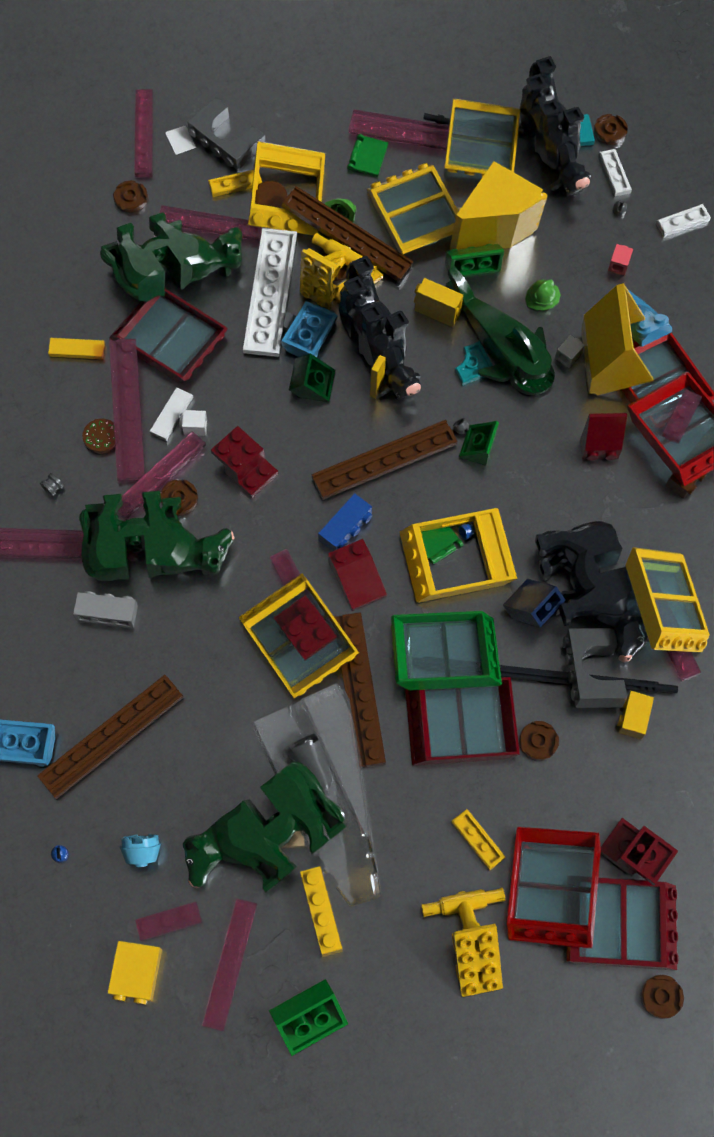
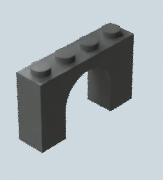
[187,97,265,170]
[563,628,627,708]

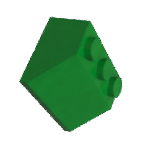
[445,244,504,279]
[269,979,348,1056]

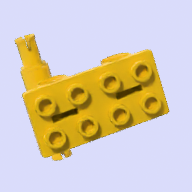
[300,233,377,309]
[421,888,505,997]

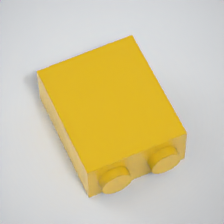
[414,278,463,327]
[108,941,162,1005]

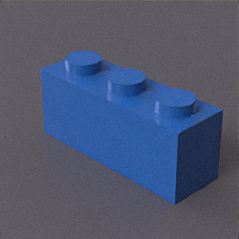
[318,493,373,551]

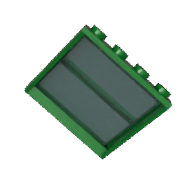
[391,611,502,690]

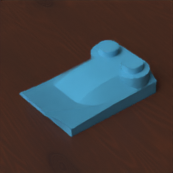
[628,290,672,347]
[281,301,338,357]
[0,720,55,767]

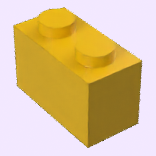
[617,691,654,740]

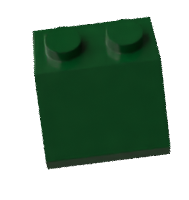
[289,353,336,402]

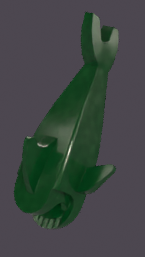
[445,266,555,395]

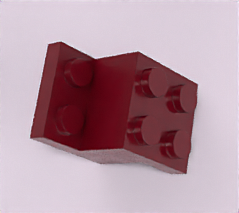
[211,426,278,498]
[274,595,337,661]
[601,818,678,885]

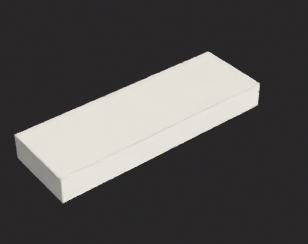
[598,149,632,197]
[656,204,711,237]
[150,388,193,442]

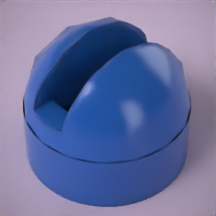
[459,523,475,540]
[51,845,69,863]

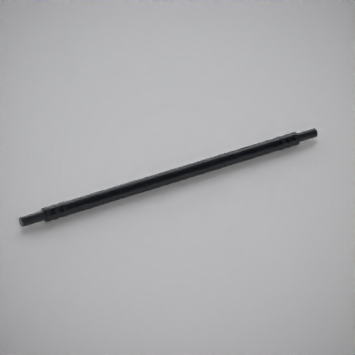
[412,657,678,693]

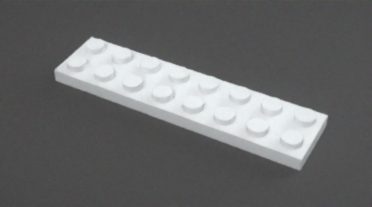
[243,228,297,357]

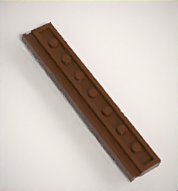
[281,186,413,282]
[311,420,458,500]
[334,612,386,768]
[37,675,183,799]

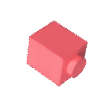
[608,244,633,276]

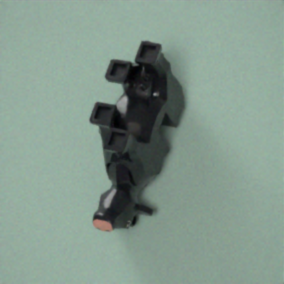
[520,56,591,196]
[339,256,421,400]
[535,521,649,663]

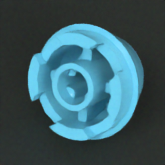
[119,834,161,867]

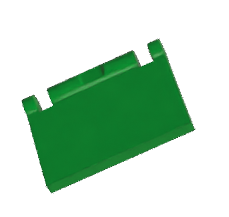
[347,134,389,177]
[421,518,464,565]

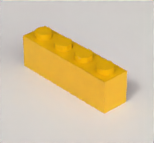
[300,866,342,957]

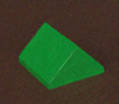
[459,421,499,466]

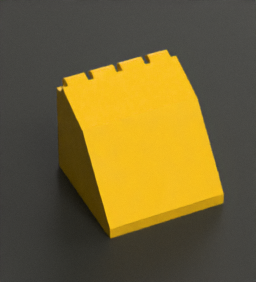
[450,161,548,250]
[581,283,654,396]

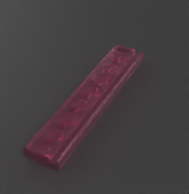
[349,109,486,156]
[109,339,145,481]
[0,528,139,561]

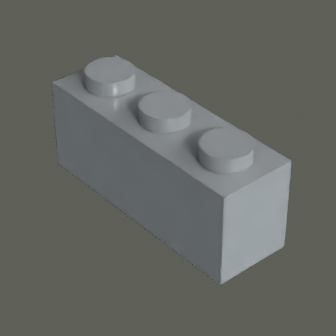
[73,591,138,628]

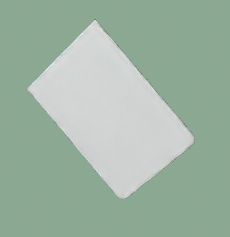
[166,126,196,155]

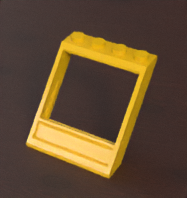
[248,141,325,235]
[399,508,517,603]

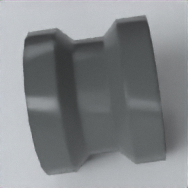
[40,473,64,497]

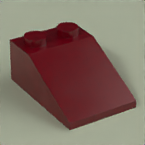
[580,413,627,461]
[328,539,387,611]

